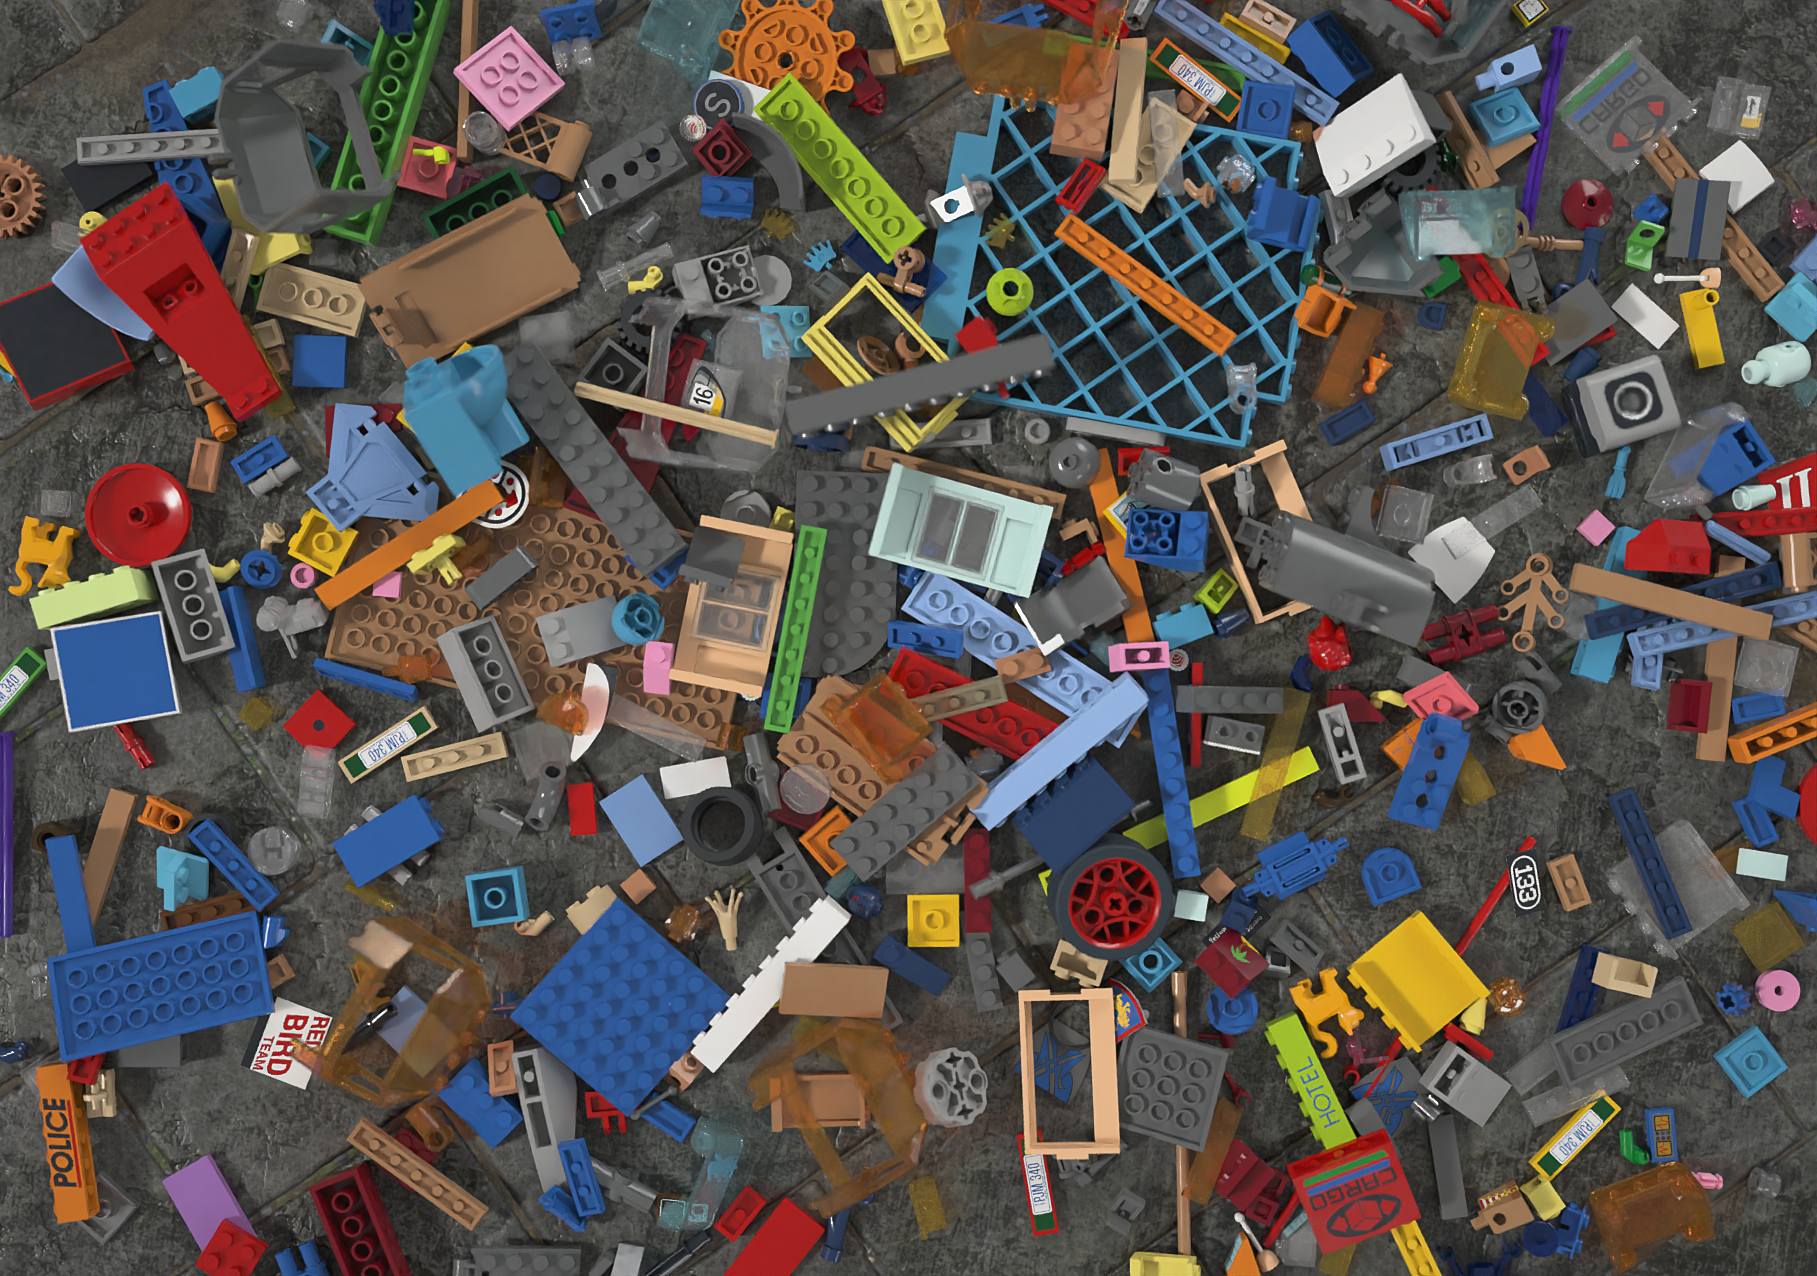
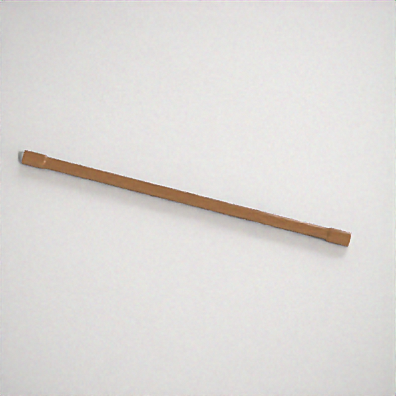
[1171,971,1191,1256]

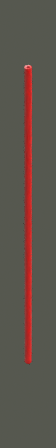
[1261,836,1537,1249]

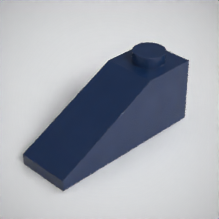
[873,931,951,997]

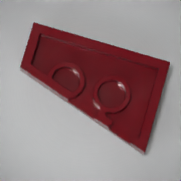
[325,403,404,458]

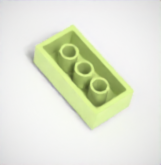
[30,566,159,629]

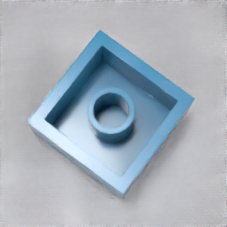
[465,865,530,928]

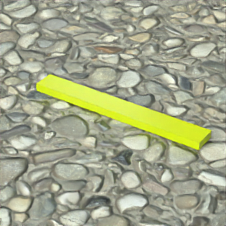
[1122,746,1320,849]

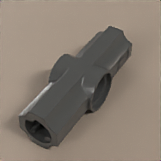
[743,733,782,814]
[590,1156,658,1214]

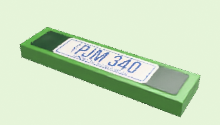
[0,646,47,720]

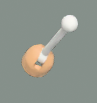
[1654,268,1721,288]
[1234,1212,1279,1273]

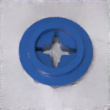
[240,549,283,589]

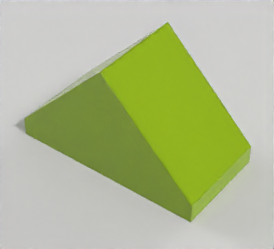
[1193,568,1239,614]

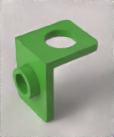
[1625,220,1665,271]

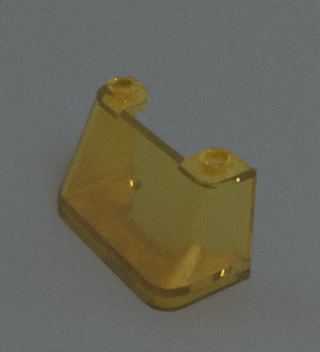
[1448,300,1556,421]

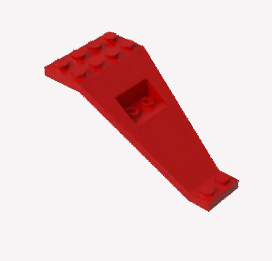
[79,182,283,423]

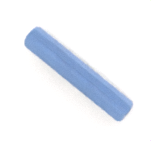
[1703,520,1771,565]

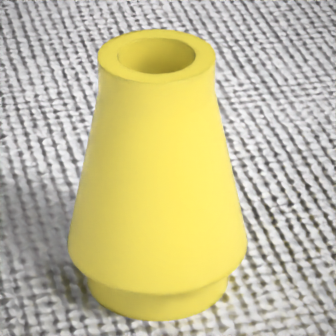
[1458,998,1488,1036]

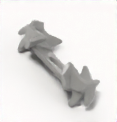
[917,174,993,231]

